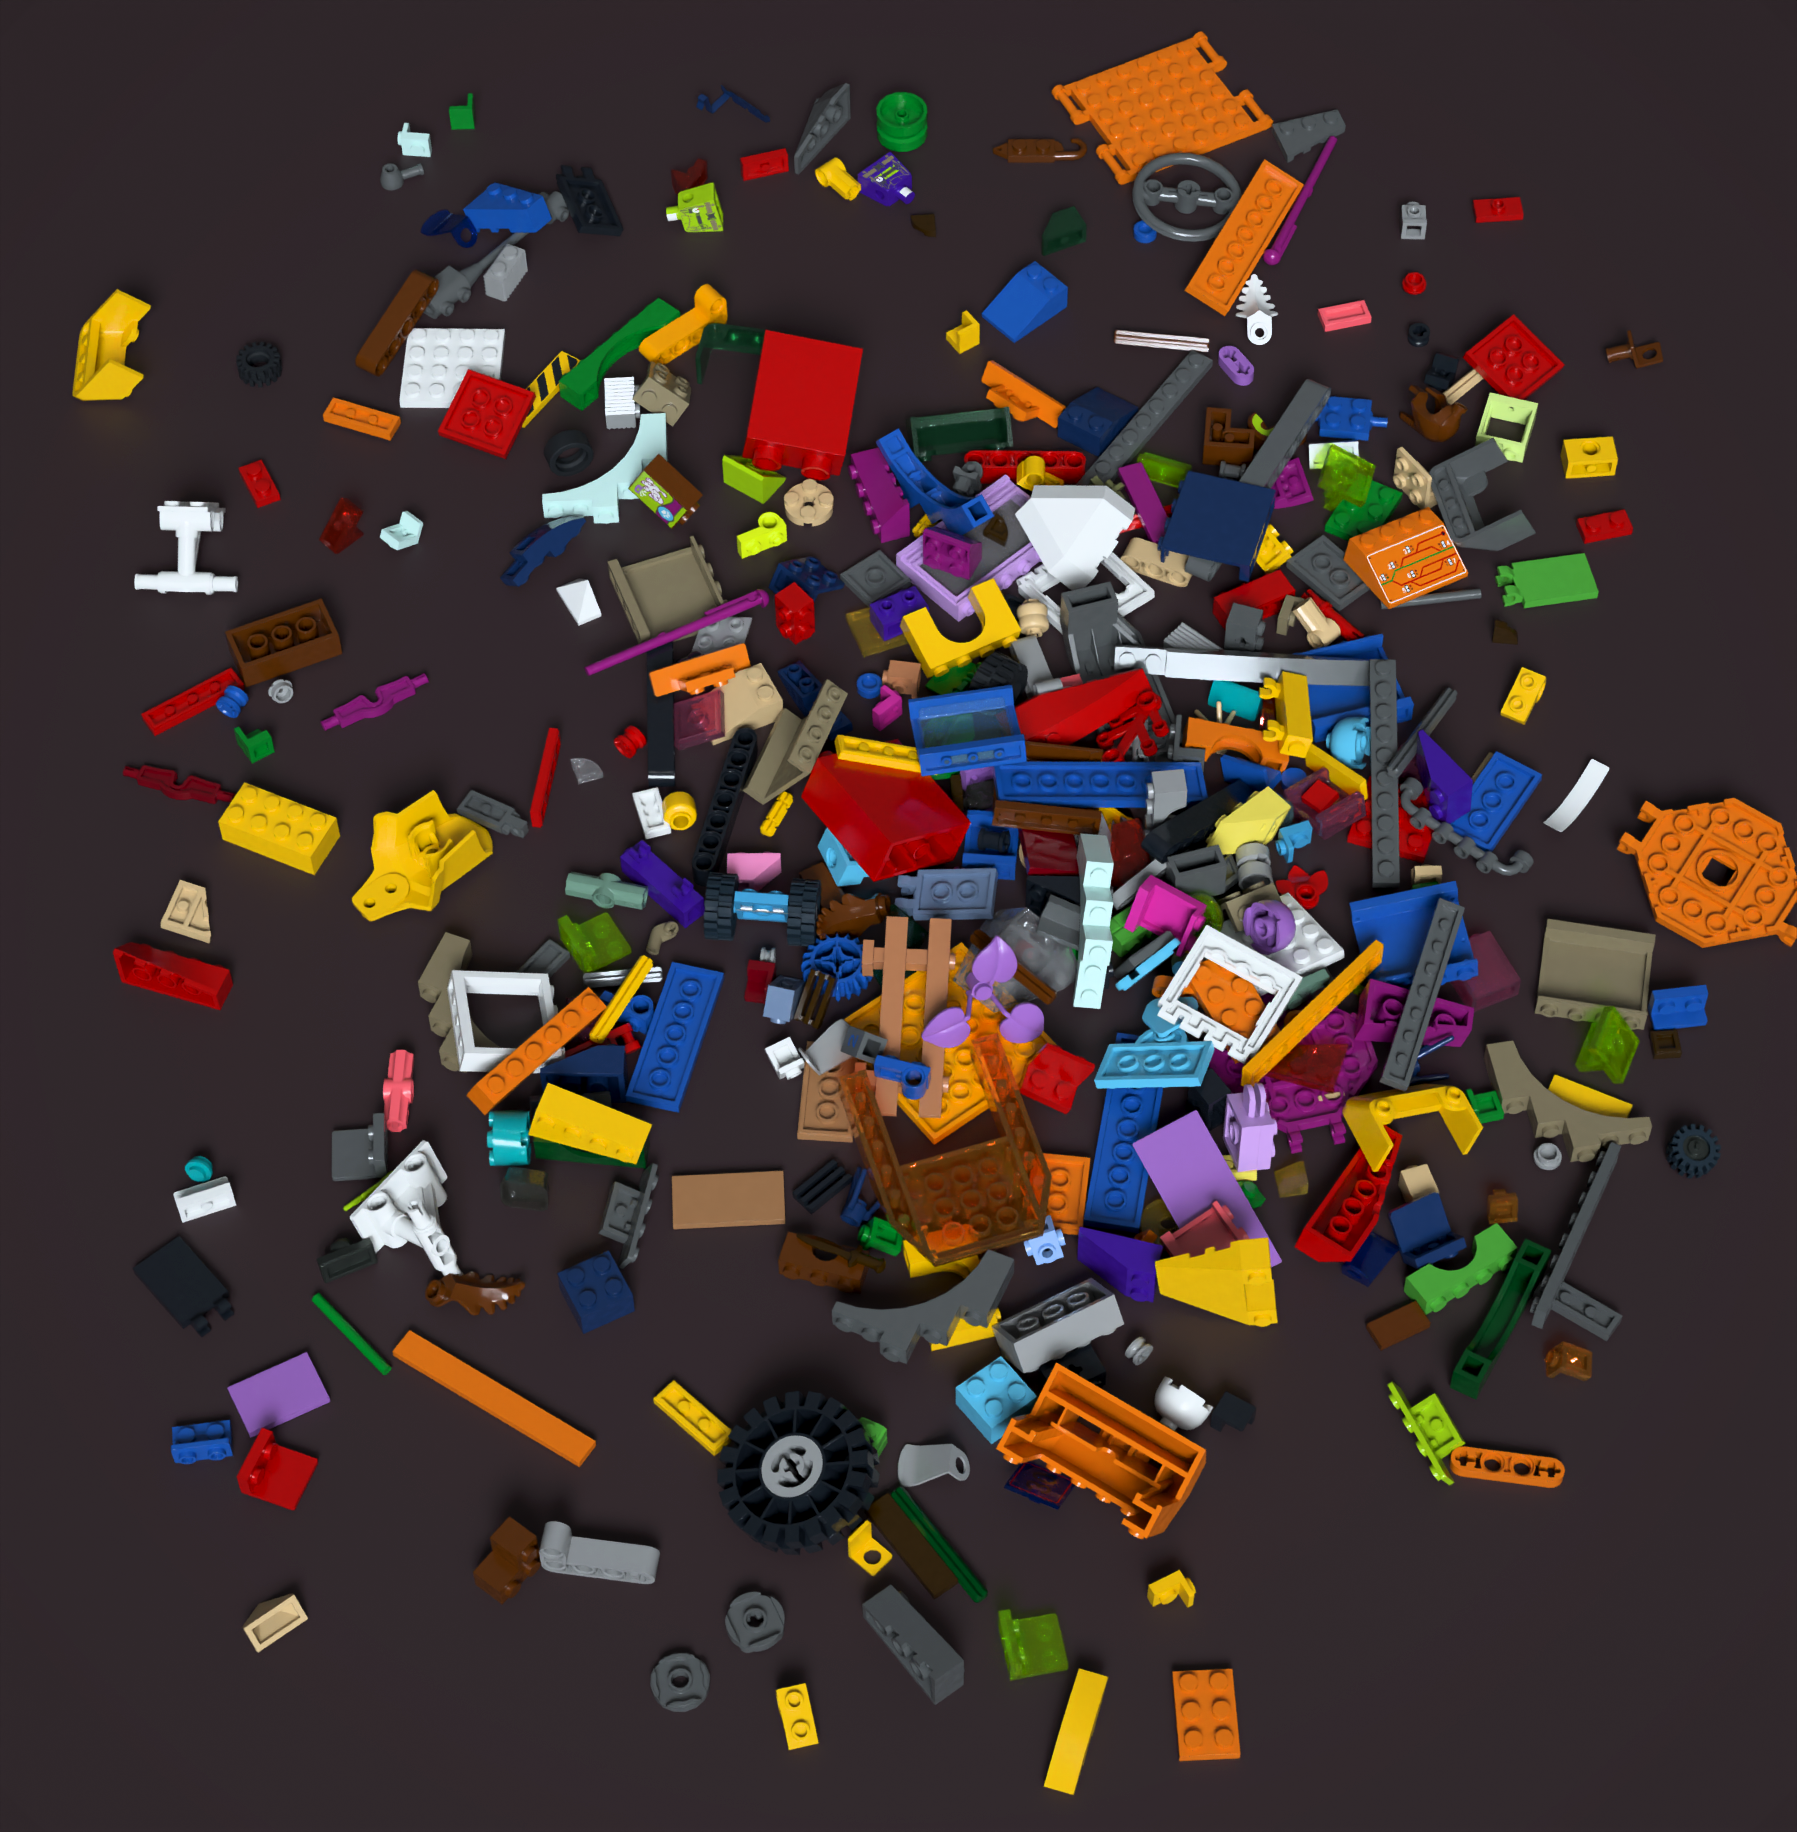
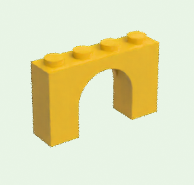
[900,578,1021,678]
[903,1226,1002,1351]

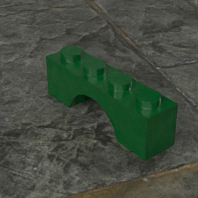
[533,1135,650,1168]

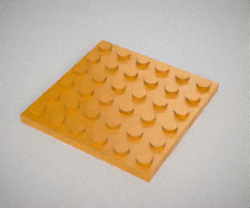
[844,942,1056,1145]

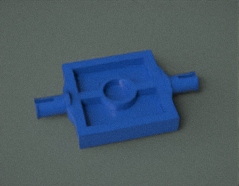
[1316,396,1388,441]

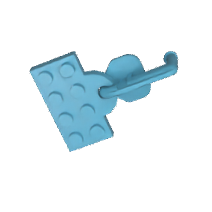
[1094,961,1215,1089]

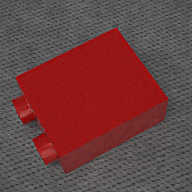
[742,330,863,480]
[801,739,971,882]

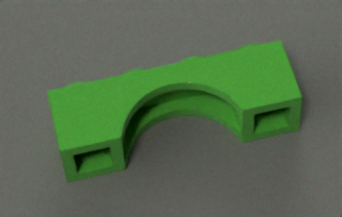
[1404,1223,1518,1315]

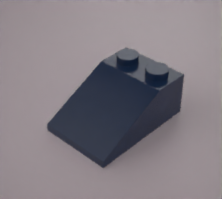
[1058,387,1139,457]
[540,1044,628,1103]

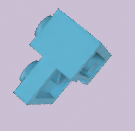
[818,828,869,886]

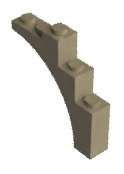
[418,932,501,1073]
[1484,1040,1652,1162]

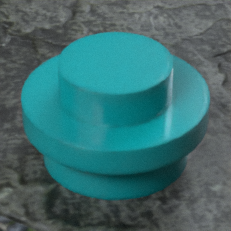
[185,1156,213,1182]

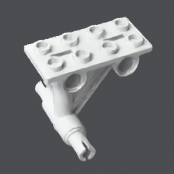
[134,501,238,595]
[350,1140,464,1277]

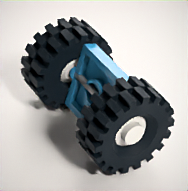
[704,872,821,947]

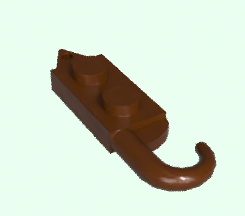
[993,138,1087,163]

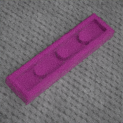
[1118,462,1168,544]

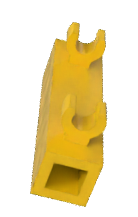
[1259,671,1313,758]

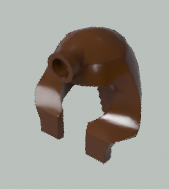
[1399,385,1468,442]

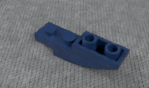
[500,516,586,587]
[778,660,853,741]

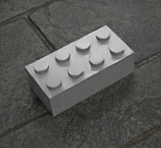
[992,1278,1124,1373]

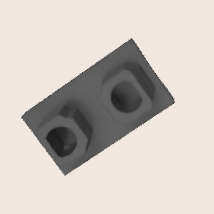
[953,461,983,497]

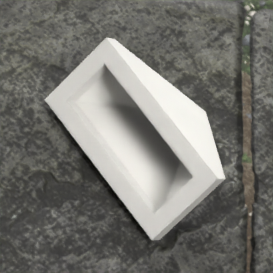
[556,578,601,626]

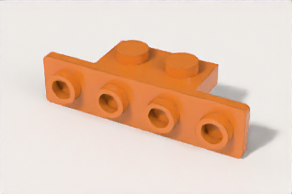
[981,360,1066,428]
[649,643,751,697]

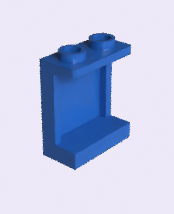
[962,809,1019,880]

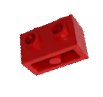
[775,582,815,645]

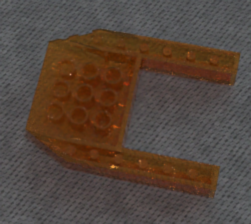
[838,1033,1052,1267]

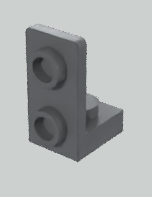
[1168,714,1205,772]

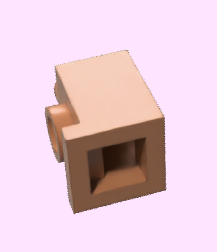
[882,660,921,699]

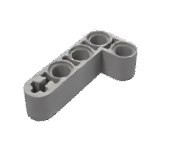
[1009,635,1063,699]
[539,1521,660,1584]

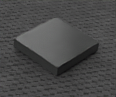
[840,550,911,608]
[1114,931,1175,981]

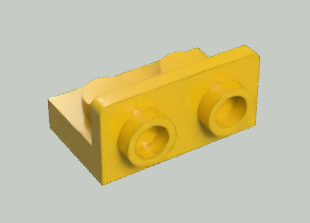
[1256,524,1294,573]

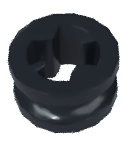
[1408,323,1430,347]

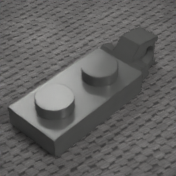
[457,790,529,838]

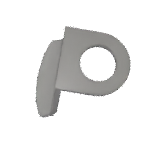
[798,1019,853,1076]
[897,1444,970,1487]

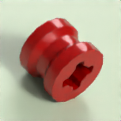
[614,725,647,758]

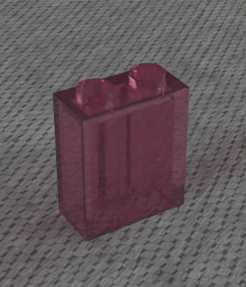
[1451,931,1521,1012]

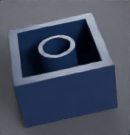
[557,1250,635,1334]

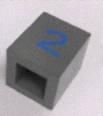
[841,1026,888,1064]

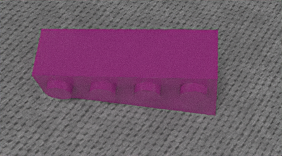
[1354,978,1474,1047]

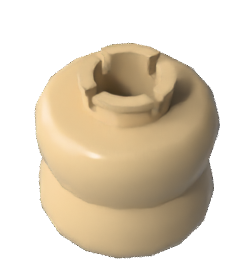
[1016,599,1049,638]

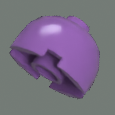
[1243,899,1296,955]

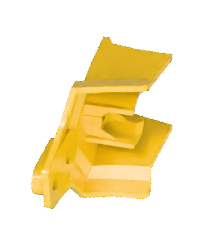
[352,790,493,921]

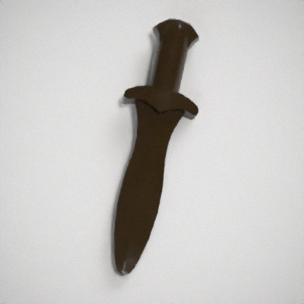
[797,1233,886,1274]

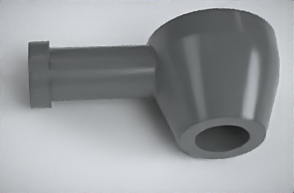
[380,163,424,191]

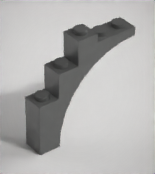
[832,1249,1014,1364]

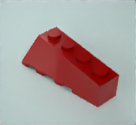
[113,942,233,1010]

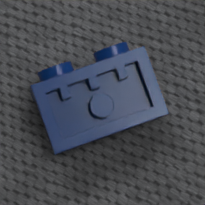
[1648,985,1708,1031]
[171,1420,233,1464]

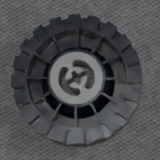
[717,1391,880,1555]

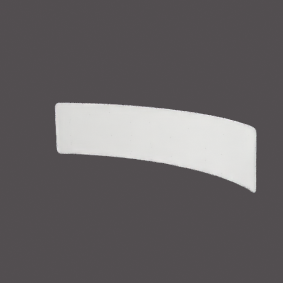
[1543,759,1609,832]

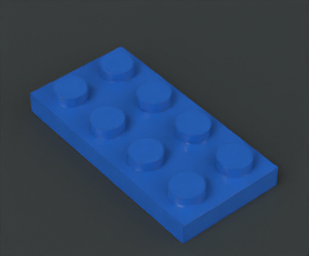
[1450,751,1542,852]

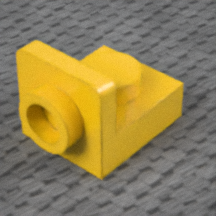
[1147,1570,1196,1608]

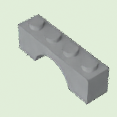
[1143,769,1187,838]

